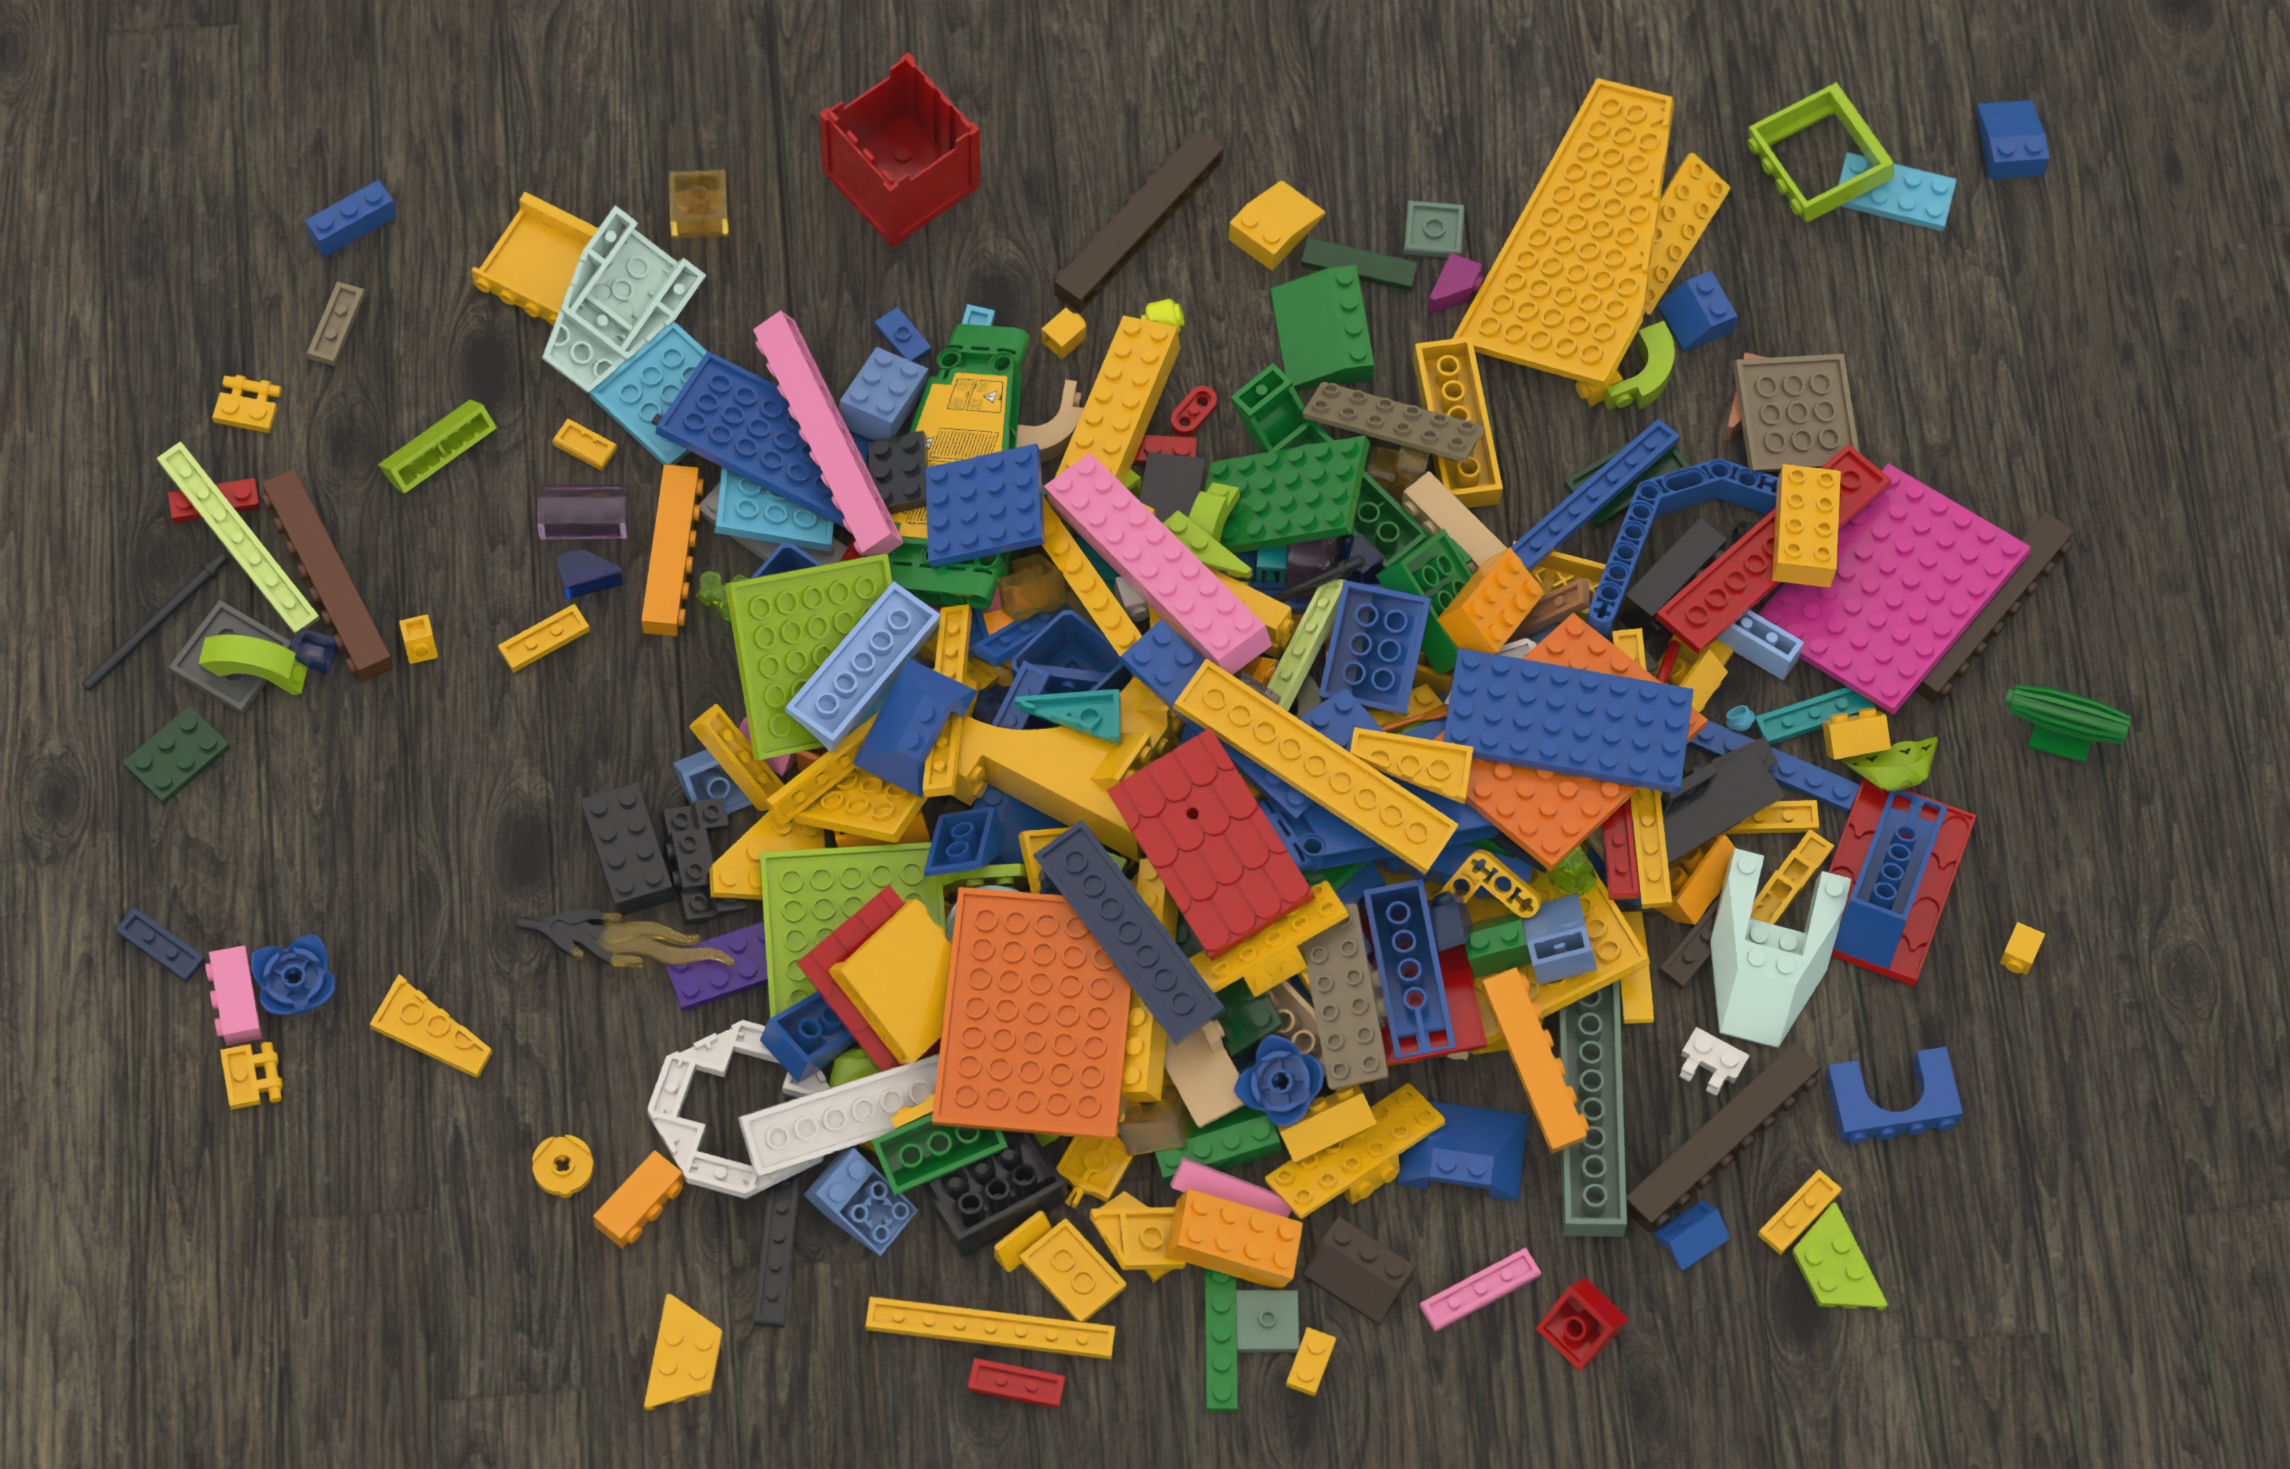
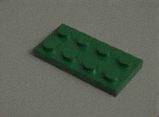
[1563,439,1690,528]

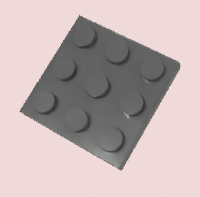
[168,600,293,715]

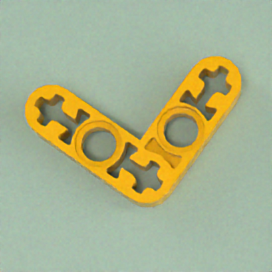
[1429,849,1542,918]

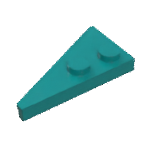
[1015,689,1121,744]

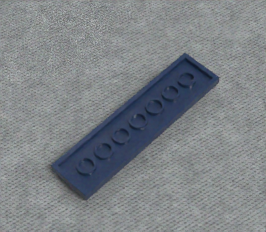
[1033,820,1226,1046]

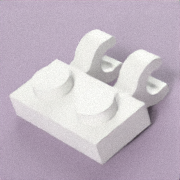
[1679,1027,1750,1096]

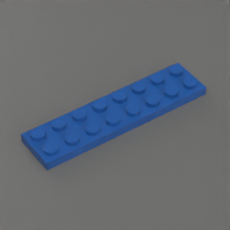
[1119,619,1316,823]

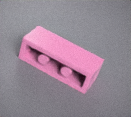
[205,945,263,1046]

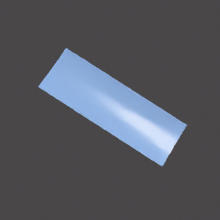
[785,581,941,753]

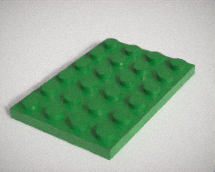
[1204,435,1370,554]

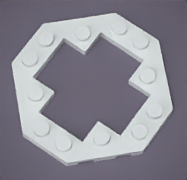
[647,1020,830,1199]

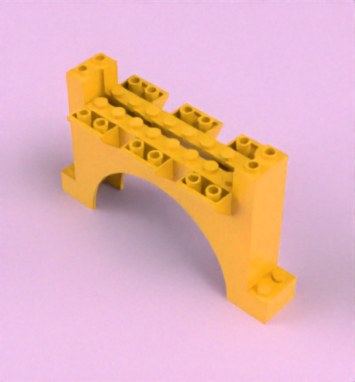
[951,503,1294,863]

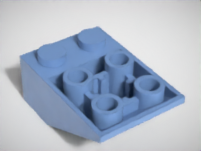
[1521,894,1597,985]
[804,1148,918,1256]

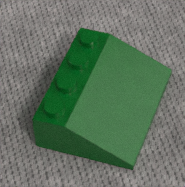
[1270,265,1374,390]
[1376,529,1473,676]

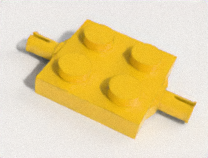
[1056,1119,1137,1208]

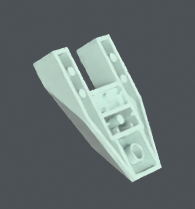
[1710,848,1851,1049]

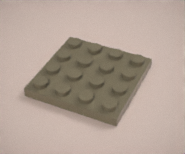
[1733,354,1860,473]

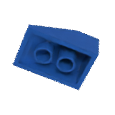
[1976,100,2050,179]
[924,806,1006,877]
[760,991,856,1083]

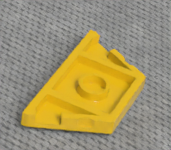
[1090,1207,1186,1270]
[644,1294,723,1411]

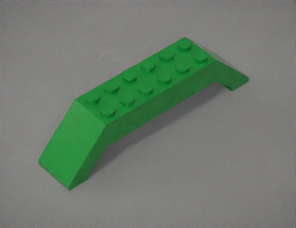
[1230,363,1472,575]

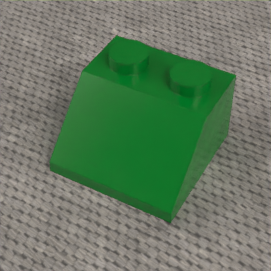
[1465,913,1532,979]

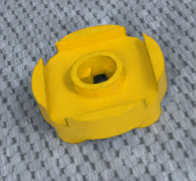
[532,1135,594,1198]

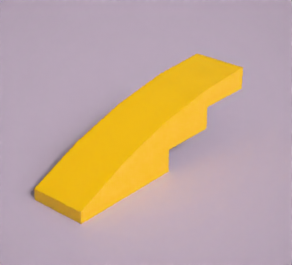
[1750,829,1834,925]
[1619,911,1654,1024]

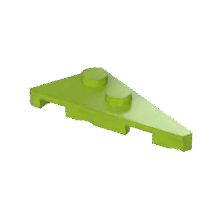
[1162,510,1252,579]

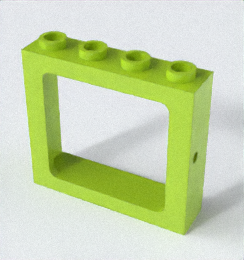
[1747,82,1894,223]

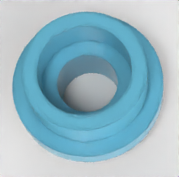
[1726,705,1755,732]

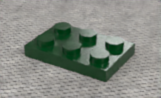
[123,705,230,806]

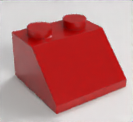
[1535,1278,1629,1371]

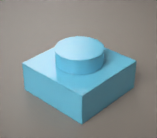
[962,304,995,326]

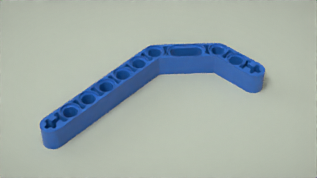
[1586,459,1779,639]

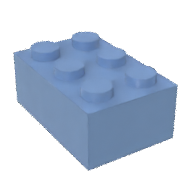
[839,347,928,441]

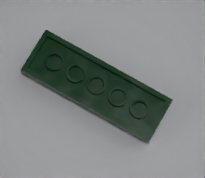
[1176,909,1286,1058]

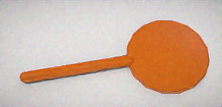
[1381,705,1449,732]

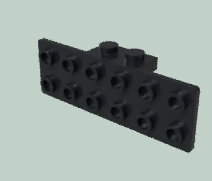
[1139,452,1205,523]
[1632,749,1784,872]

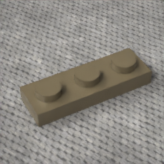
[307,281,365,366]

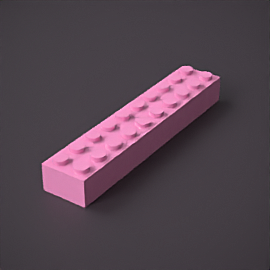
[1044,453,1272,675]

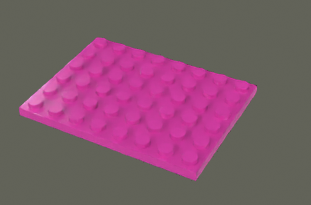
[1757,463,2031,715]

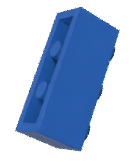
[305,180,396,258]

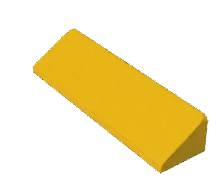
[689,704,784,811]

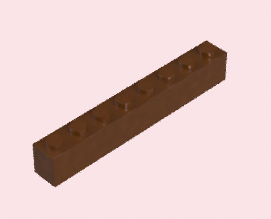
[260,469,393,683]

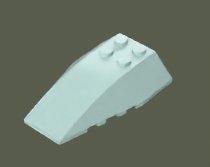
[542,205,706,393]

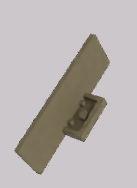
[1303,382,1484,462]
[1302,903,1389,1090]

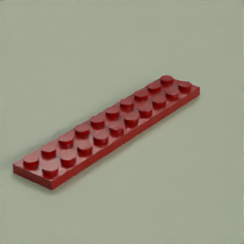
[1655,444,1891,655]

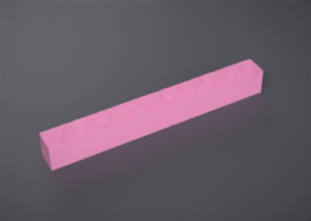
[753,310,904,557]

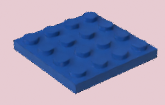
[925,444,1045,568]

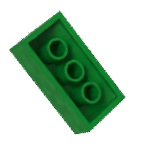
[1149,1105,1283,1188]
[871,1114,1008,1196]

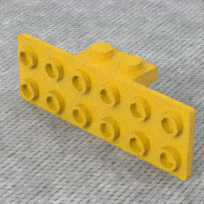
[1644,153,1730,315]
[1188,881,1349,997]
[1265,1083,1445,1219]

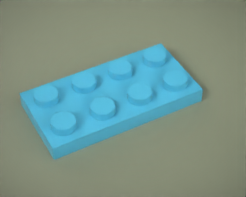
[1839,152,1956,232]

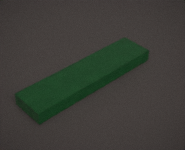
[1301,238,1418,291]

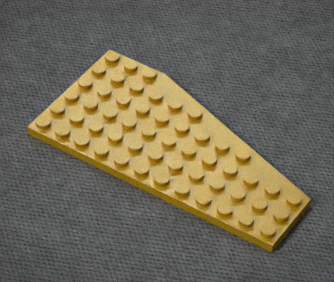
[1452,78,1674,388]

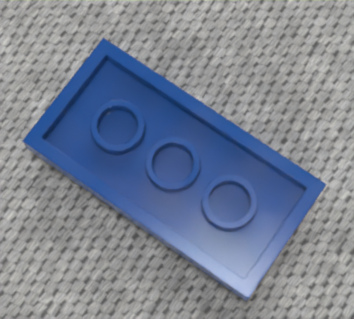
[1299,688,1411,788]

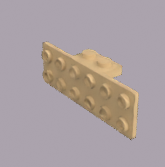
[1164,1019,1245,1128]

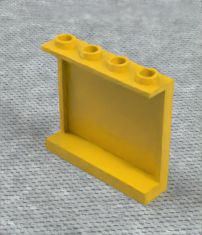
[472,192,598,327]
[828,899,952,1064]

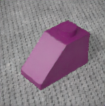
[1427,253,1485,314]

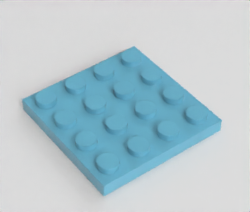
[590,321,707,465]
[714,467,834,552]

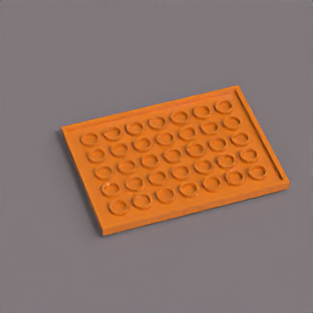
[1434,613,1708,871]
[932,887,1132,1140]

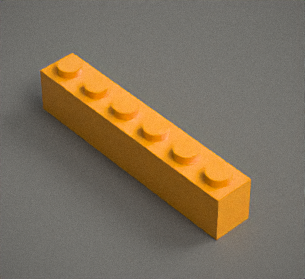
[641,464,704,636]
[1482,968,1589,1154]

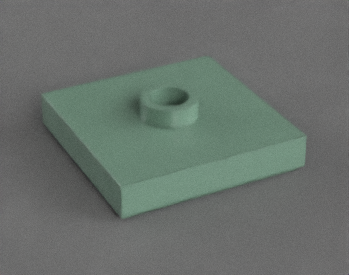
[1404,200,1464,258]
[1236,1290,1299,1352]

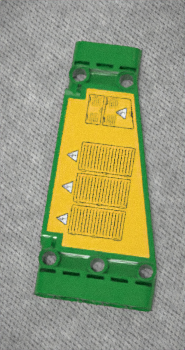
[888,324,1030,609]

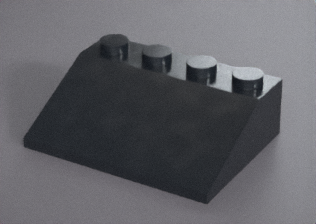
[921,1130,1068,1257]

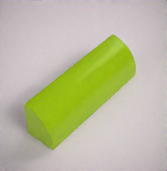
[378,400,497,494]

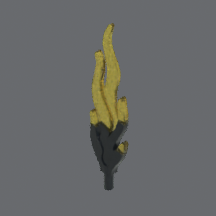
[517,909,735,967]

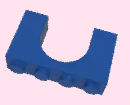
[1825,1047,1963,1144]

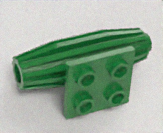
[2004,684,2131,763]

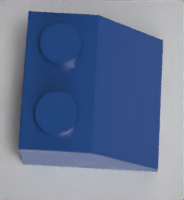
[1657,270,1737,353]

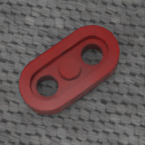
[1170,386,1217,437]

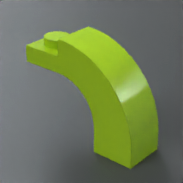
[1604,321,1674,410]
[1189,482,1240,571]
[198,635,308,695]

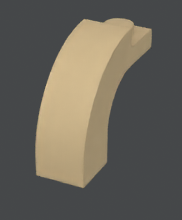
[1016,380,1084,463]

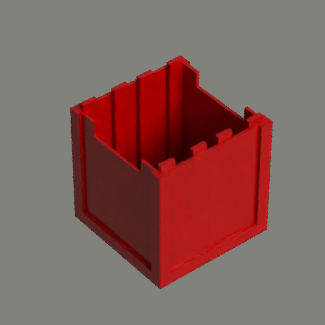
[819,52,980,248]

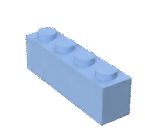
[1717,610,1804,681]

